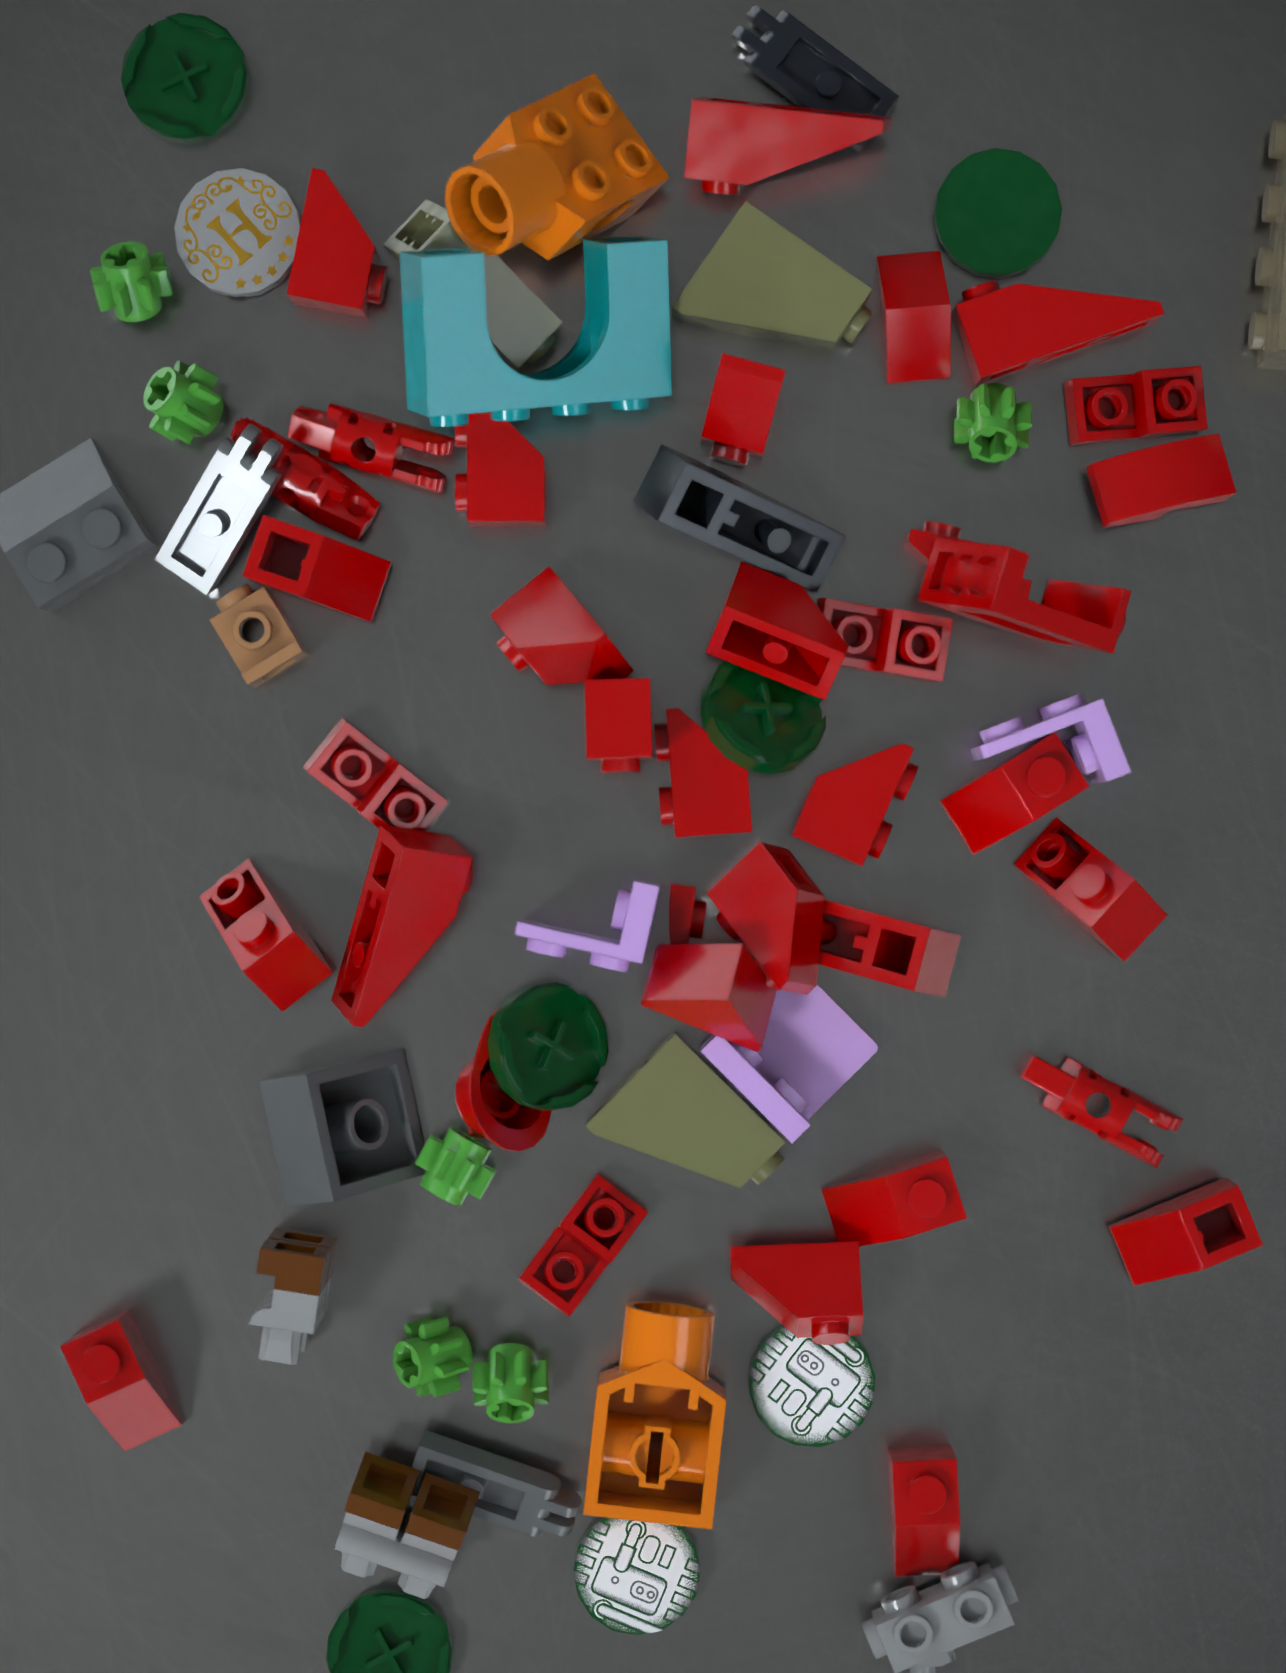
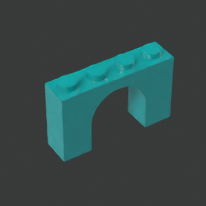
[399,235,672,427]

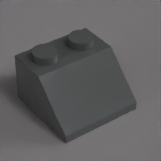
[0,438,159,613]
[259,1049,426,1207]

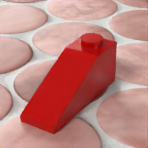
[684,96,892,195]
[951,280,1164,386]
[331,825,473,1027]
[818,899,961,997]

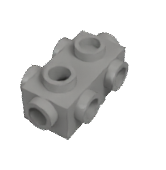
[861,1562,1019,1673]

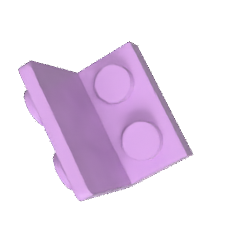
[970,693,1131,783]
[514,879,661,972]
[700,984,878,1143]

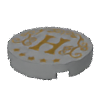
[174,168,301,297]

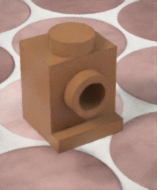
[209,584,309,688]

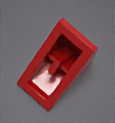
[876,251,951,384]
[640,944,776,1052]

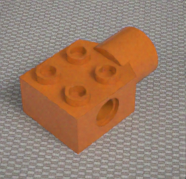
[445,73,670,261]
[583,1301,726,1529]

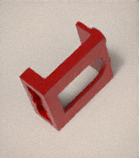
[917,538,1132,654]

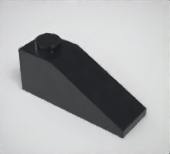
[633,444,846,593]

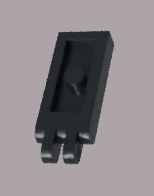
[730,5,899,152]

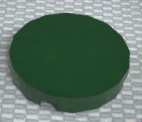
[933,148,1062,279]

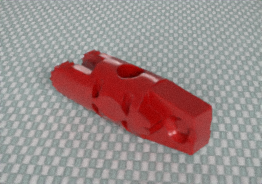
[287,403,455,493]
[231,417,380,540]
[1019,1054,1184,1169]

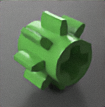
[90,241,173,322]
[143,360,224,444]
[954,383,1032,462]
[415,1127,496,1206]
[393,1316,473,1398]
[472,1343,549,1423]

